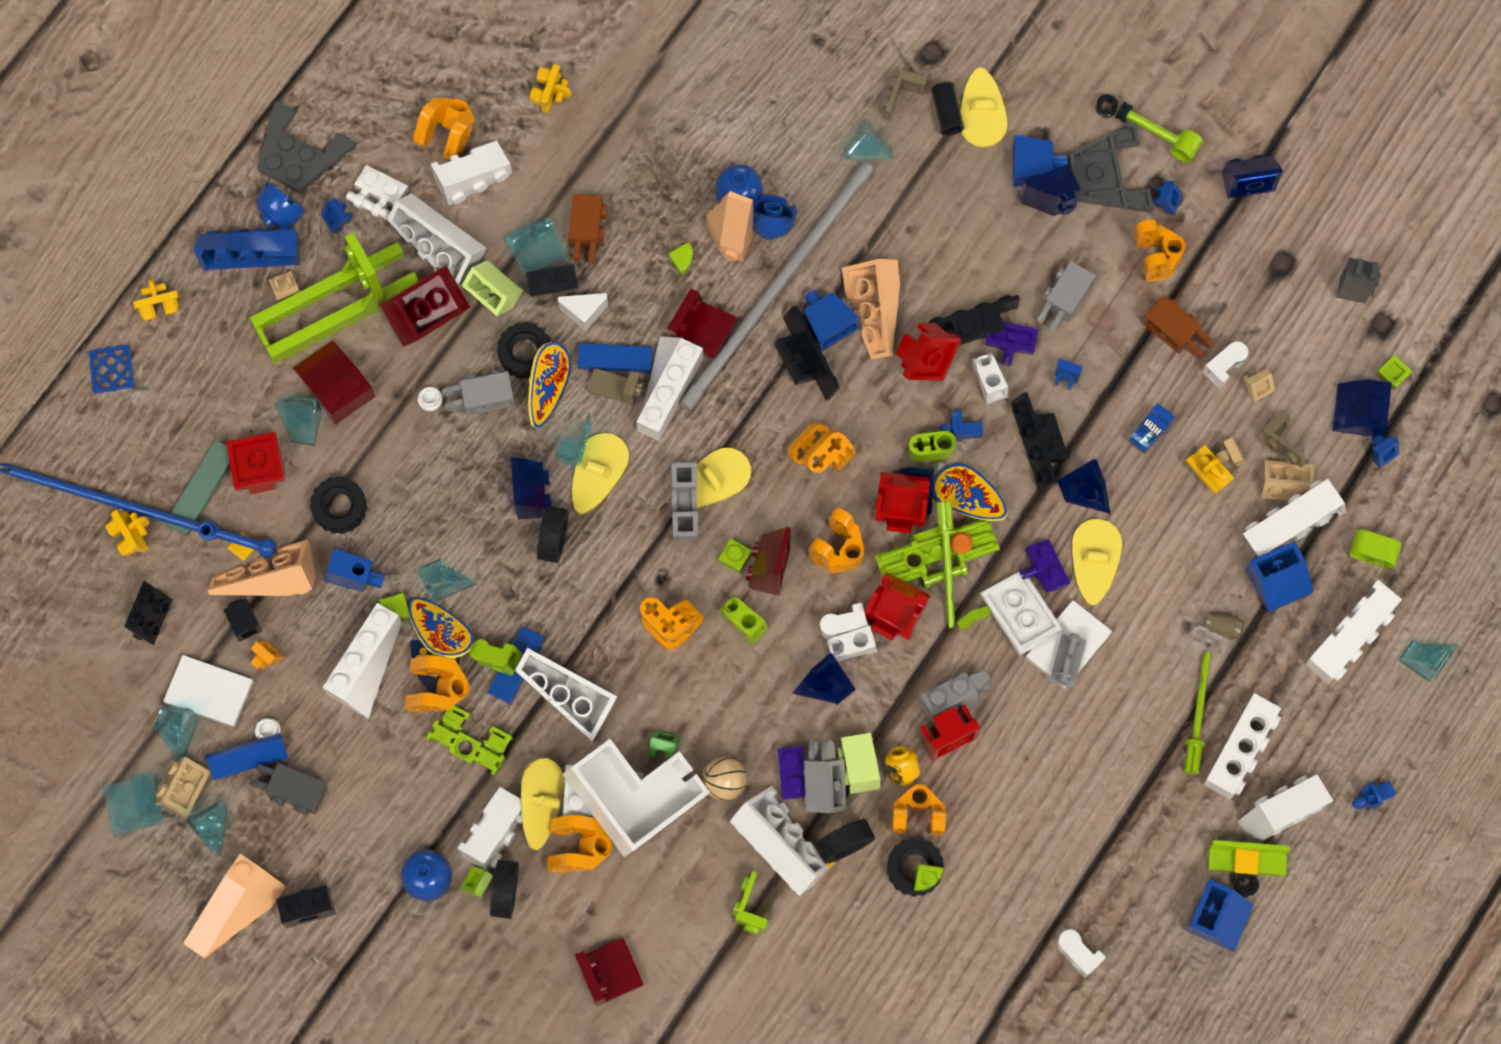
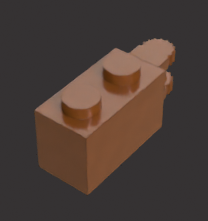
[568,194,607,264]
[1142,295,1214,359]

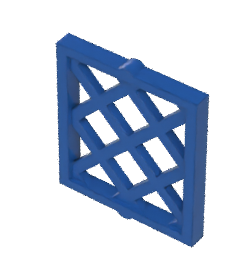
[89,345,134,394]

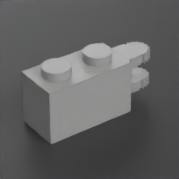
[1037,261,1096,331]
[442,370,516,416]
[921,671,991,728]
[804,739,846,813]

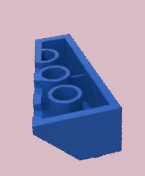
[194,227,300,270]

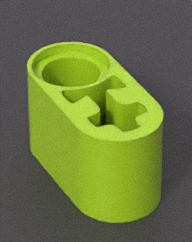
[908,431,956,463]
[1349,529,1402,569]

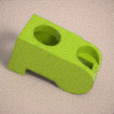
[719,596,768,645]
[469,639,523,676]

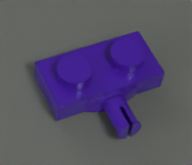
[985,322,1039,366]
[1020,539,1070,594]
[778,746,806,800]

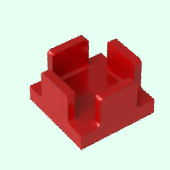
[896,323,962,381]
[226,432,286,494]
[875,472,930,533]
[865,572,931,640]
[919,705,980,761]

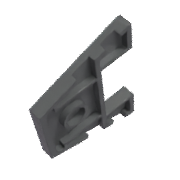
[258,101,357,194]
[1068,123,1154,213]

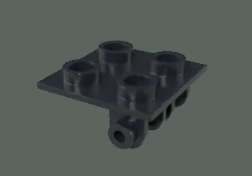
[124,581,173,645]

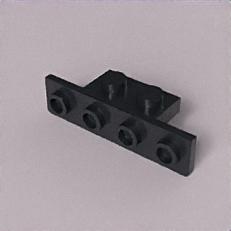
[928,295,1020,345]
[774,306,840,401]
[1010,392,1069,492]

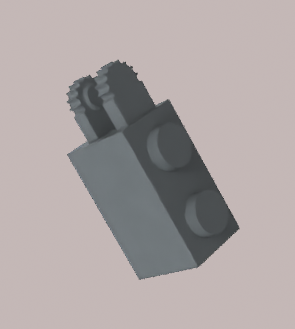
[1336,258,1381,303]
[249,763,328,816]

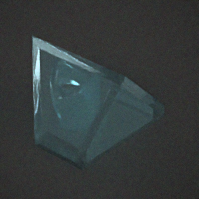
[844,119,893,160]
[275,396,322,446]
[417,559,478,603]
[1399,640,1458,683]
[153,706,199,759]
[185,801,228,857]

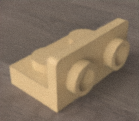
[1261,460,1315,501]
[154,757,211,817]

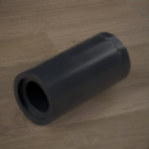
[931,82,965,136]

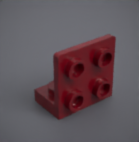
[667,288,737,359]
[575,938,644,1007]

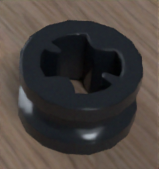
[1096,94,1118,118]
[1234,874,1259,898]

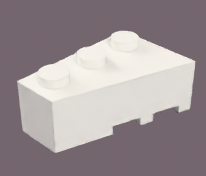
[430,141,512,206]
[1237,775,1333,844]
[457,787,523,872]

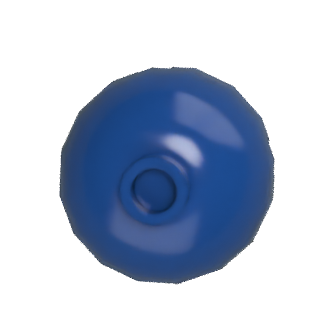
[715,164,763,203]
[257,182,306,228]
[752,195,797,240]
[401,850,453,902]

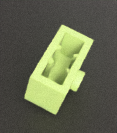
[461,261,523,316]
[837,733,880,794]

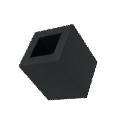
[223,599,262,642]

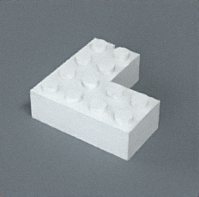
[563,739,710,857]

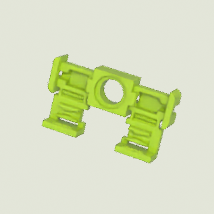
[427,706,514,776]

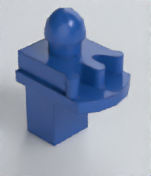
[939,408,983,441]
[1352,781,1397,811]

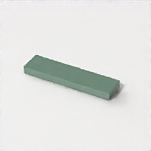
[165,440,230,537]

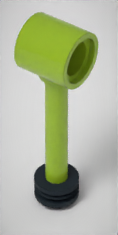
[1115,101,1203,163]

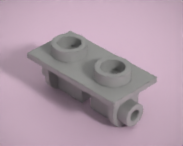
[1049,633,1086,688]

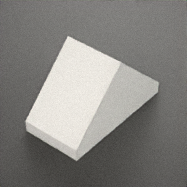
[558,293,608,331]

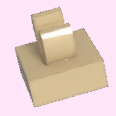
[269,271,300,303]
[1244,368,1275,402]
[1216,437,1247,467]

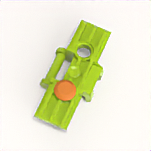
[875,520,1000,589]

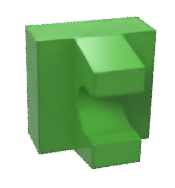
[649,730,680,761]

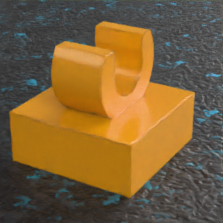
[251,641,285,670]

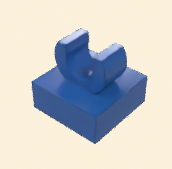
[1152,181,1183,214]
[321,198,354,234]
[1054,359,1083,390]
[1370,434,1399,468]

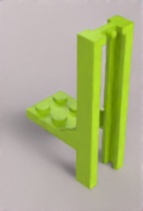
[250,232,419,364]

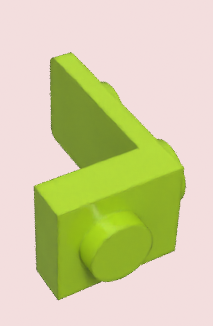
[732,871,768,935]

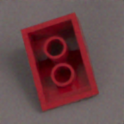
[379,265,470,347]
[293,340,376,425]
[746,527,791,596]

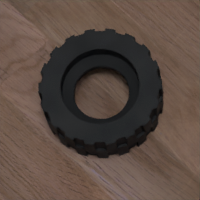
[497,322,550,379]
[310,476,367,534]
[537,506,569,563]
[816,819,875,864]
[887,837,944,897]
[490,860,519,919]

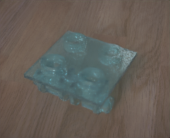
[504,217,568,277]
[557,412,593,472]
[103,773,164,836]

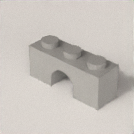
[671,462,698,542]

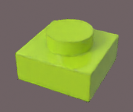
[1376,355,1413,390]
[718,539,752,574]
[460,866,493,898]

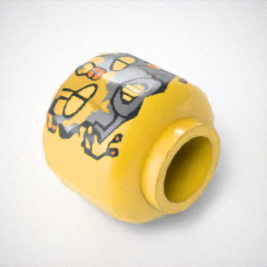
[885,746,920,786]

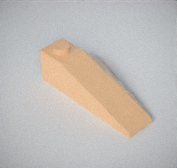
[706,191,753,262]
[842,259,900,360]
[208,539,316,596]
[183,854,287,958]

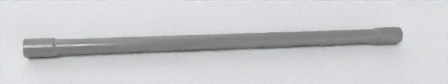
[679,161,874,411]

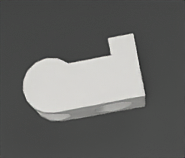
[1203,342,1248,390]
[972,353,1008,404]
[820,603,868,640]
[827,625,878,662]
[1057,929,1106,978]

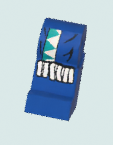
[1129,403,1175,453]

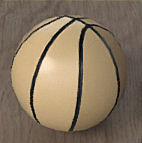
[702,756,747,802]

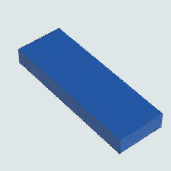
[578,343,653,373]
[488,626,545,705]
[206,734,288,780]

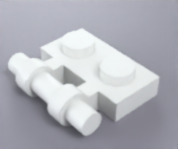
[346,165,409,220]

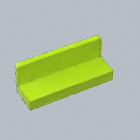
[1207,840,1290,877]

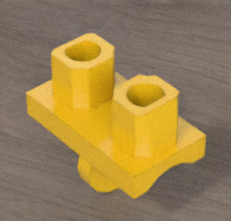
[530,64,572,113]
[133,278,180,321]
[1185,445,1234,495]
[105,510,149,556]

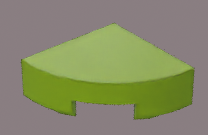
[668,242,693,276]
[379,593,410,619]
[957,606,992,630]
[914,864,944,891]

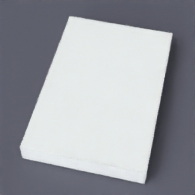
[980,571,1062,656]
[1025,600,1112,690]
[163,655,254,728]

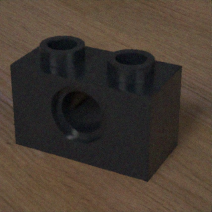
[526,264,579,298]
[276,885,336,928]

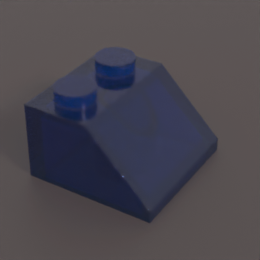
[1222,155,1283,199]
[1020,164,1081,216]
[1332,379,1392,437]
[511,457,552,520]

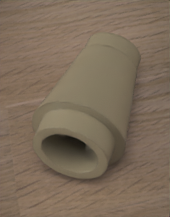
[1205,614,1245,641]

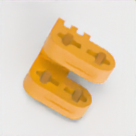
[413,98,475,162]
[1134,219,1186,282]
[788,422,856,473]
[808,507,864,574]
[640,597,705,651]
[404,655,469,713]
[892,784,946,836]
[547,815,612,873]

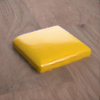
[227,531,254,561]
[1234,849,1259,875]

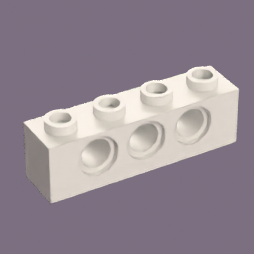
[1203,693,1282,800]

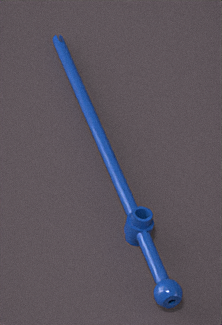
[0,463,277,558]

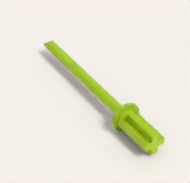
[936,501,956,629]
[1184,651,1210,775]

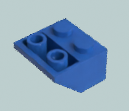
[1245,541,1313,613]
[1186,879,1254,952]

